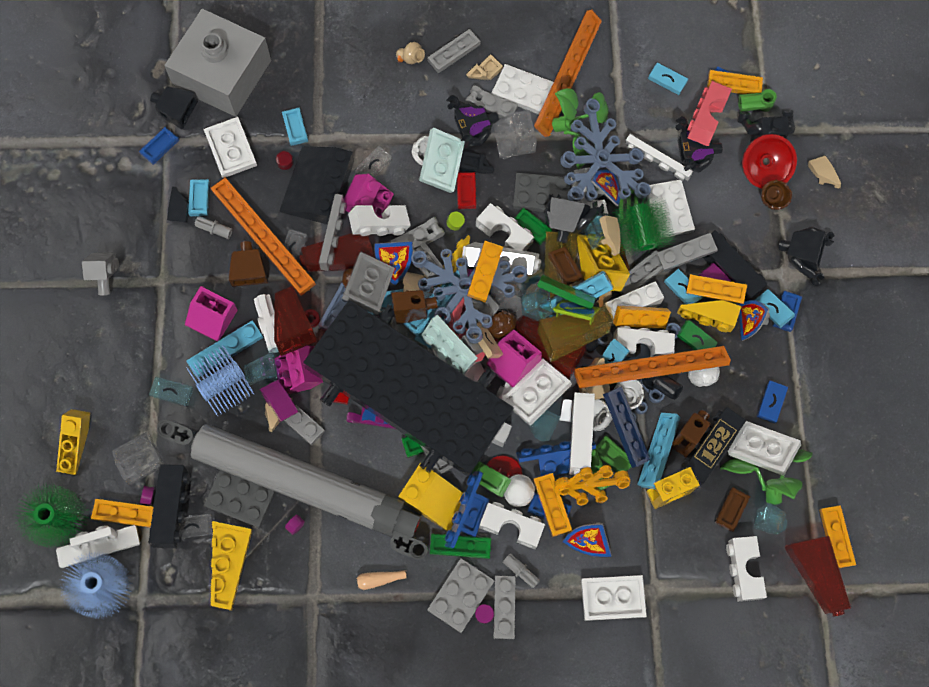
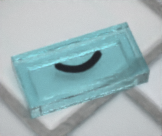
[149,377,194,406]

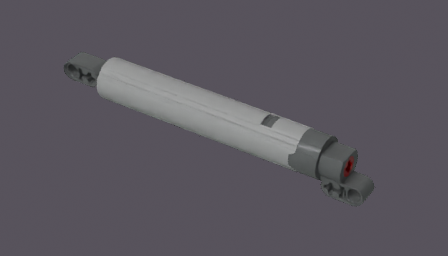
[157,420,429,559]

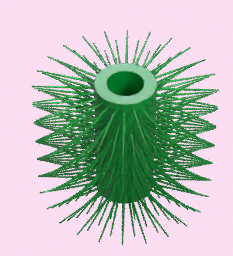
[612,197,675,256]
[15,484,89,548]

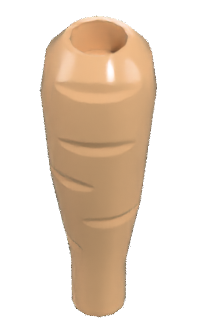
[357,570,406,590]

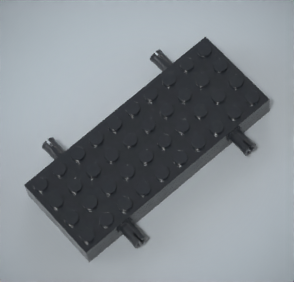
[303,300,514,477]

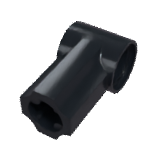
[641,375,683,400]

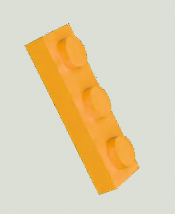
[707,70,763,94]
[467,241,503,302]
[686,274,747,304]
[613,306,671,329]
[533,473,572,537]
[91,499,153,528]
[819,505,856,569]

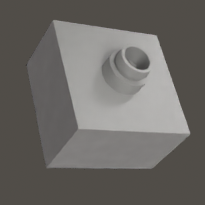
[164,9,271,117]

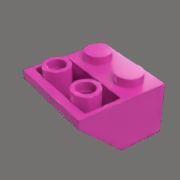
[344,174,394,219]
[185,286,238,342]
[487,330,542,387]
[274,345,323,394]

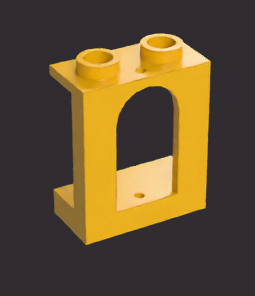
[646,467,700,509]

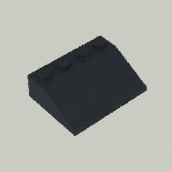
[279,146,354,225]

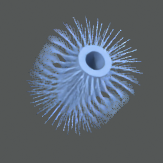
[186,345,254,417]
[59,552,133,619]

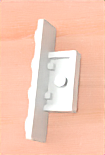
[56,525,140,568]

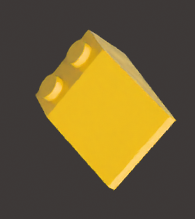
[577,235,630,291]
[398,463,463,531]

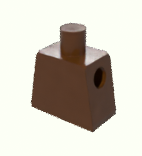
[229,241,268,287]
[391,290,438,325]
[671,410,710,458]

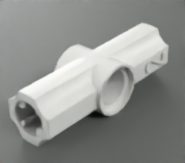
[254,294,285,353]

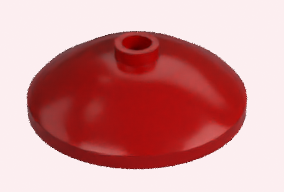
[742,134,797,189]

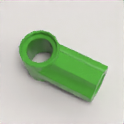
[738,89,777,112]

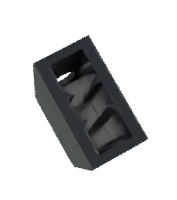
[150,87,198,130]

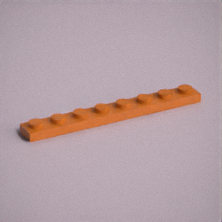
[534,10,602,137]
[210,178,316,296]
[574,346,731,388]

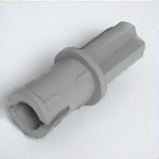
[195,216,233,239]
[503,553,540,588]

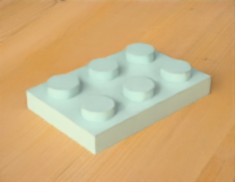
[419,128,465,193]
[421,315,478,375]

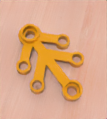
[554,465,631,505]

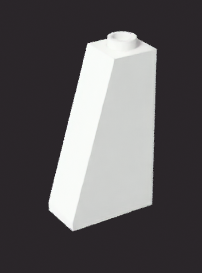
[461,242,541,275]
[569,393,595,476]

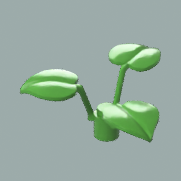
[552,88,609,170]
[720,449,813,504]

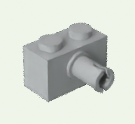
[82,253,119,295]

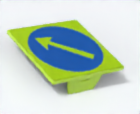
[553,299,600,325]

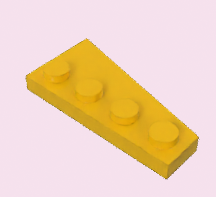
[211,521,253,610]

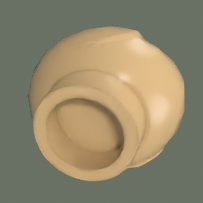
[396,42,425,64]

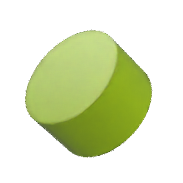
[446,212,465,231]

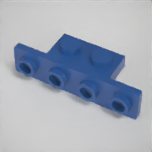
[516,439,596,476]
[445,471,490,548]

